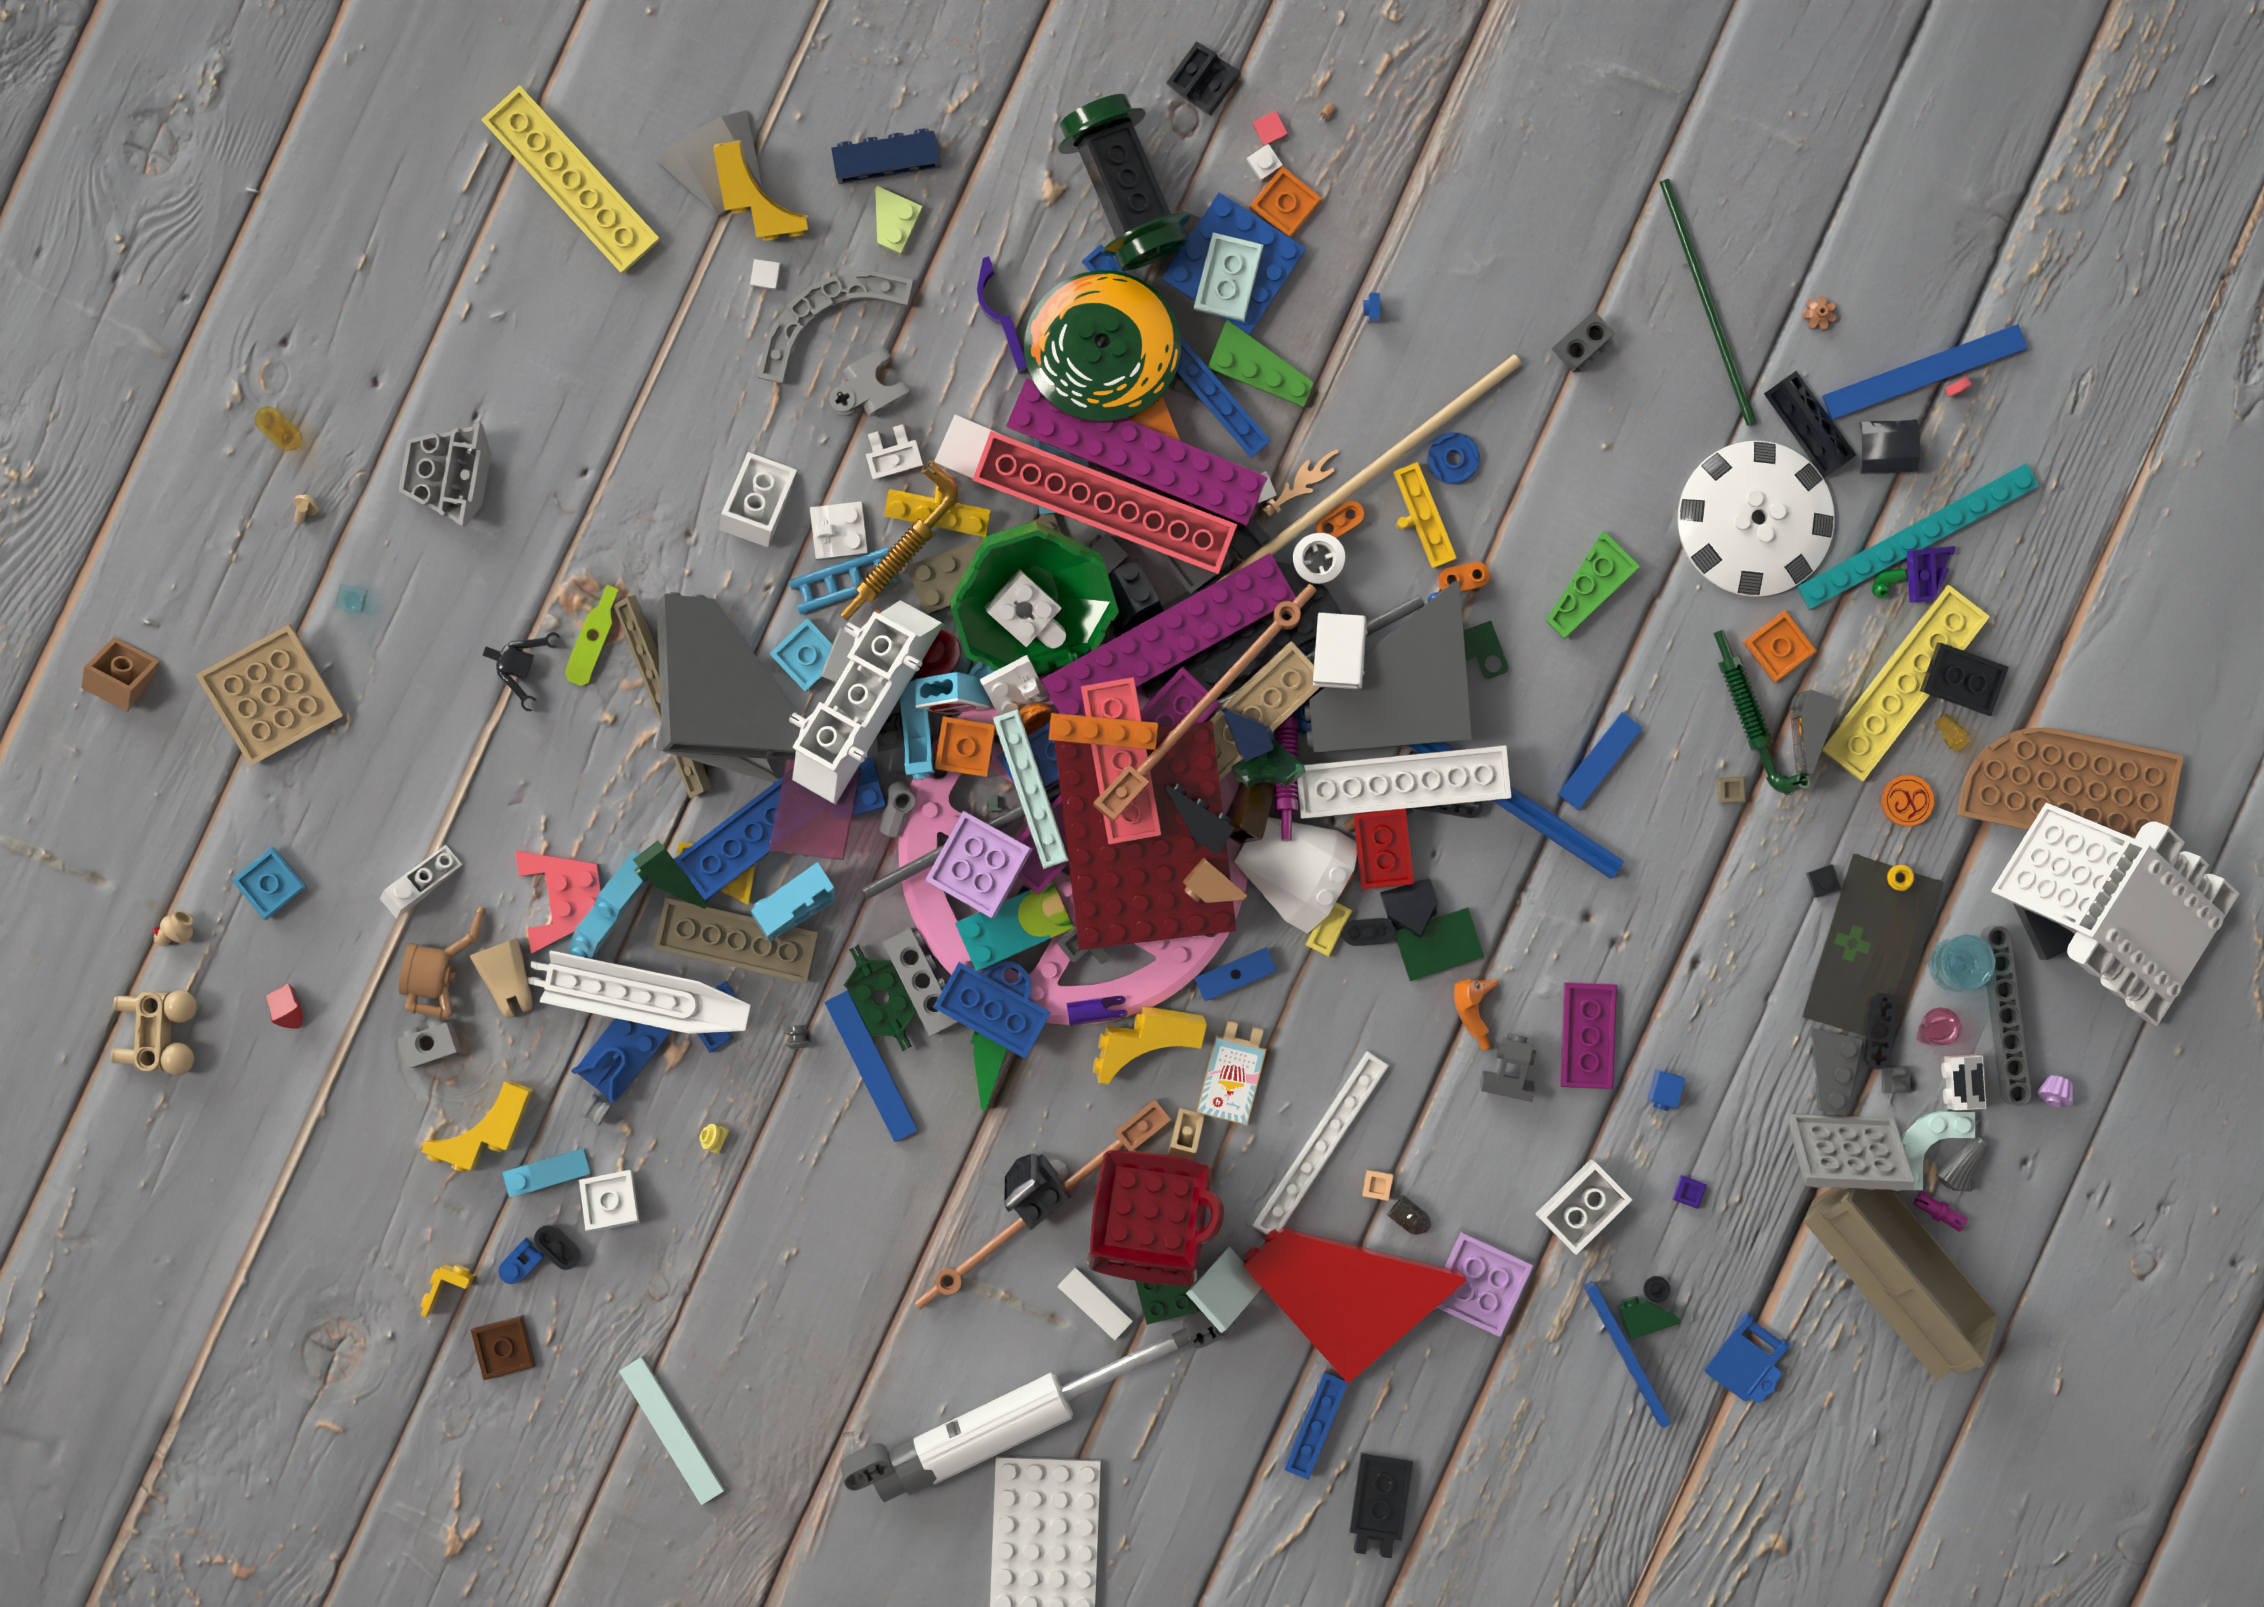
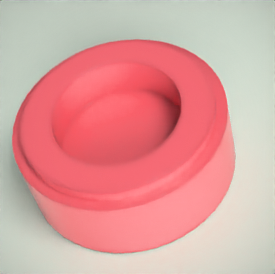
[1944,376,1972,397]

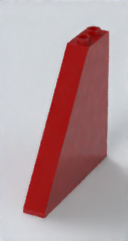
[1243,1227,1467,1384]

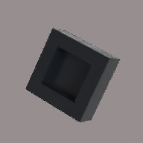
[1806,864,1841,898]

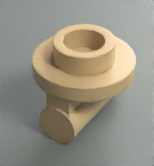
[293,495,319,524]

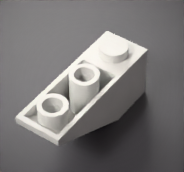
[380,845,463,919]

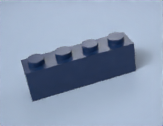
[831,128,941,184]

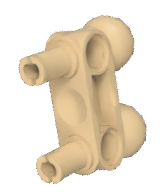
[111,990,197,1076]

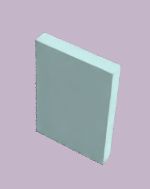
[1194,233,1263,322]
[1186,1246,1262,1333]

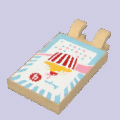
[1196,1020,1266,1125]

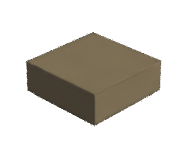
[1717,776,1746,804]

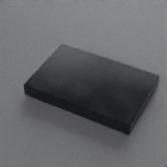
[1920,642,2009,716]

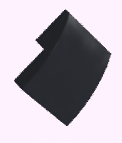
[1166,41,1241,116]

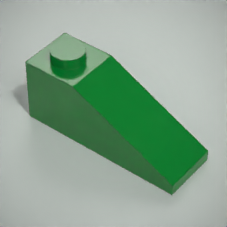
[970,1031,1007,1111]

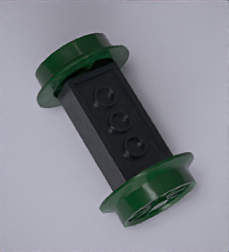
[1058,94,1190,271]

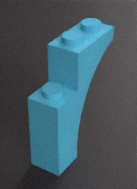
[900,681,936,781]
[568,851,648,959]

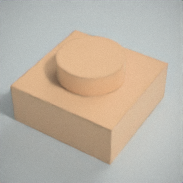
[1362,1169,1393,1201]

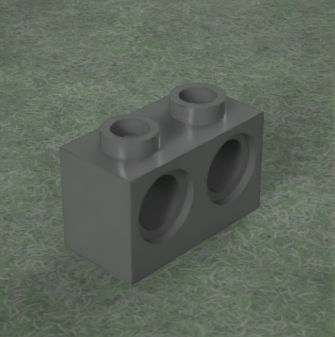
[1552,310,1615,372]

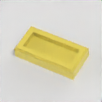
[1305,902,1352,957]

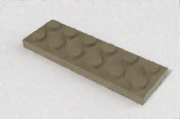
[907,513,1061,615]
[654,898,819,983]

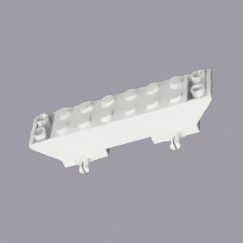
[789,600,944,805]

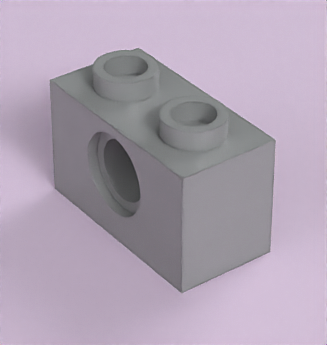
[396,1019,462,1069]

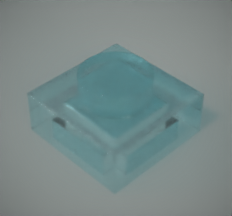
[334,584,368,616]

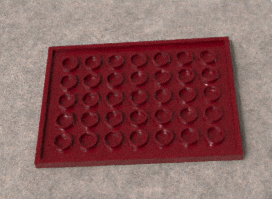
[1054,721,1237,950]

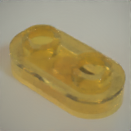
[255,406,303,451]

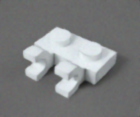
[866,424,923,480]

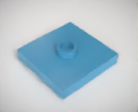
[232,847,307,920]

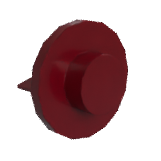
[916,630,962,678]

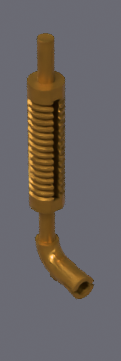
[840,460,958,621]

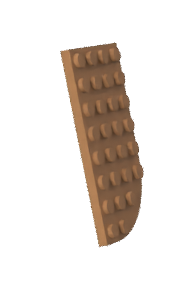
[1956,728,2184,839]

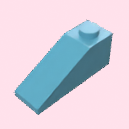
[502,1148,591,1198]

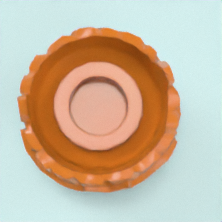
[1019,702,1052,736]

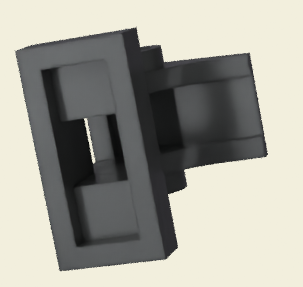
[1480,1033,1536,1102]

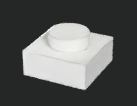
[1246,144,1283,181]

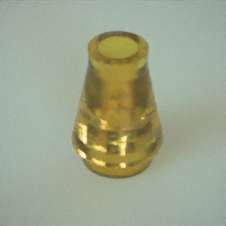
[1935,714,1972,753]

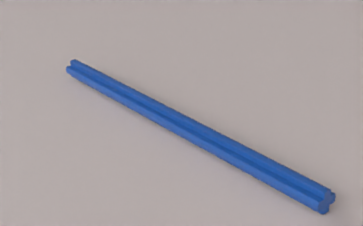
[1299,648,1624,879]

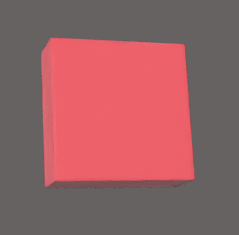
[1252,111,1287,147]

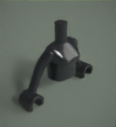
[482,632,561,712]

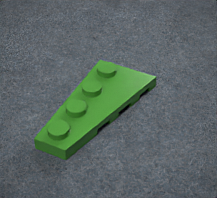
[1208,320,1314,408]
[1546,530,1640,640]

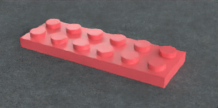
[1081,677,1161,844]

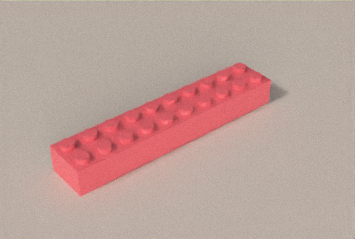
[972,431,1237,575]

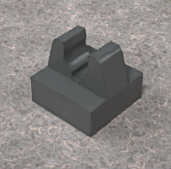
[1881,1066,1911,1093]

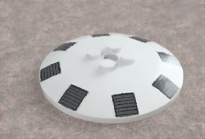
[1677,441,1834,597]

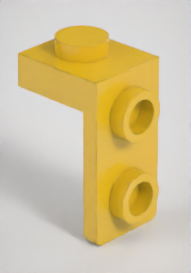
[420,1264,475,1318]

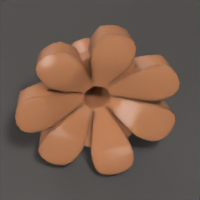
[1802,296,1836,331]

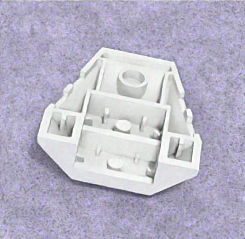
[1233,817,1357,934]

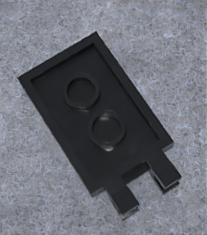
[1349,1452,1413,1559]

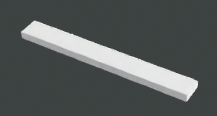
[1252,1051,1389,1235]

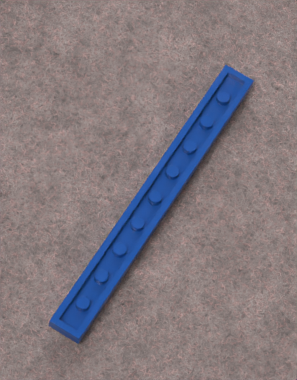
[1082,244,1271,459]

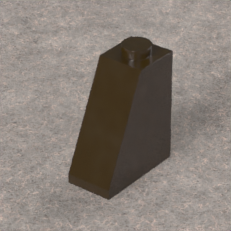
[1226,773,1276,844]

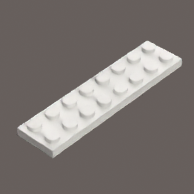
[1296,745,1511,818]

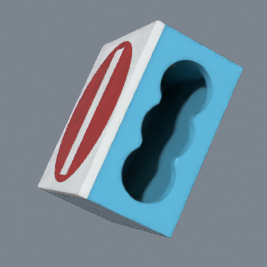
[915,672,990,715]

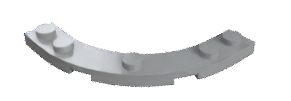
[757,271,914,384]

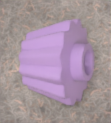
[2037,1075,2073,1108]

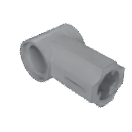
[878,782,915,838]

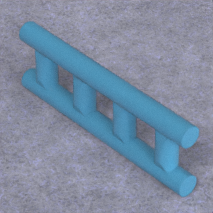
[789,547,899,615]

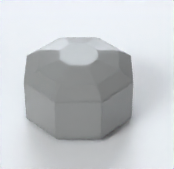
[1048,1159,1068,1183]

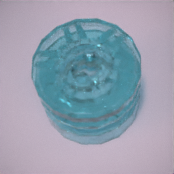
[1928,935,1996,992]

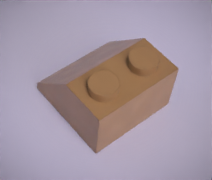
[81,637,160,712]
[1183,857,1247,903]

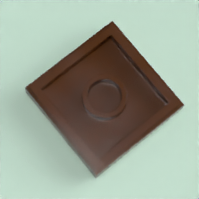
[470,1315,536,1380]

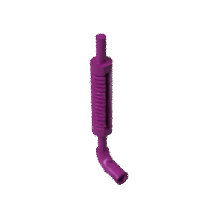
[1246,668,1299,842]

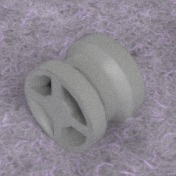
[580,1093,612,1126]

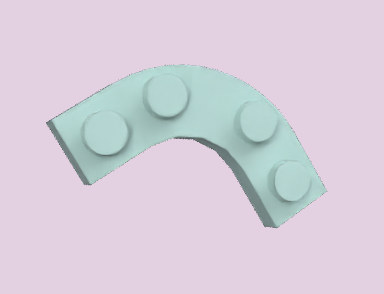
[1901,1111,1975,1190]

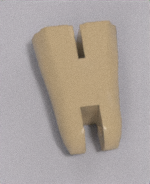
[470,938,533,1018]

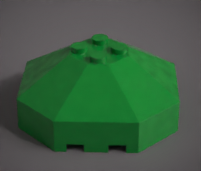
[950,521,1119,677]

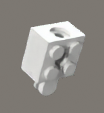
[984,568,1066,648]

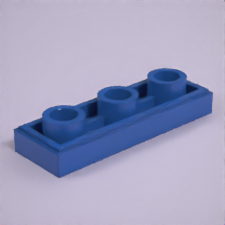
[1195,947,1277,1002]

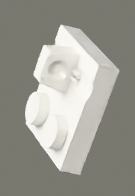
[810,501,868,560]
[980,655,1048,716]
[579,1170,639,1233]

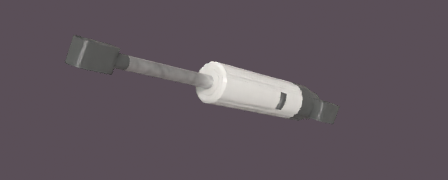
[840,1310,1236,1502]

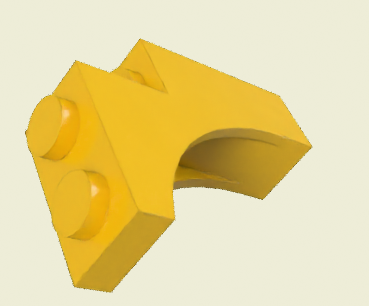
[713,140,809,241]
[1093,1006,1207,1084]
[421,1080,534,1172]

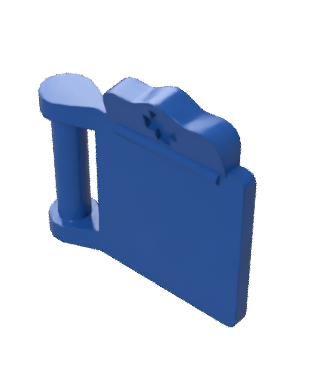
[1705,1313,1790,1403]

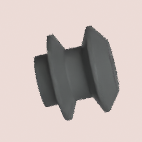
[784,1025,811,1049]

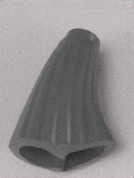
[1936,1137,1990,1192]

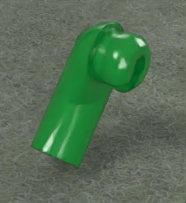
[1872,568,1906,599]

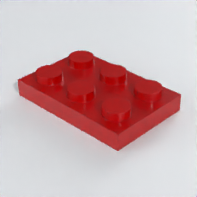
[1353,808,1414,889]

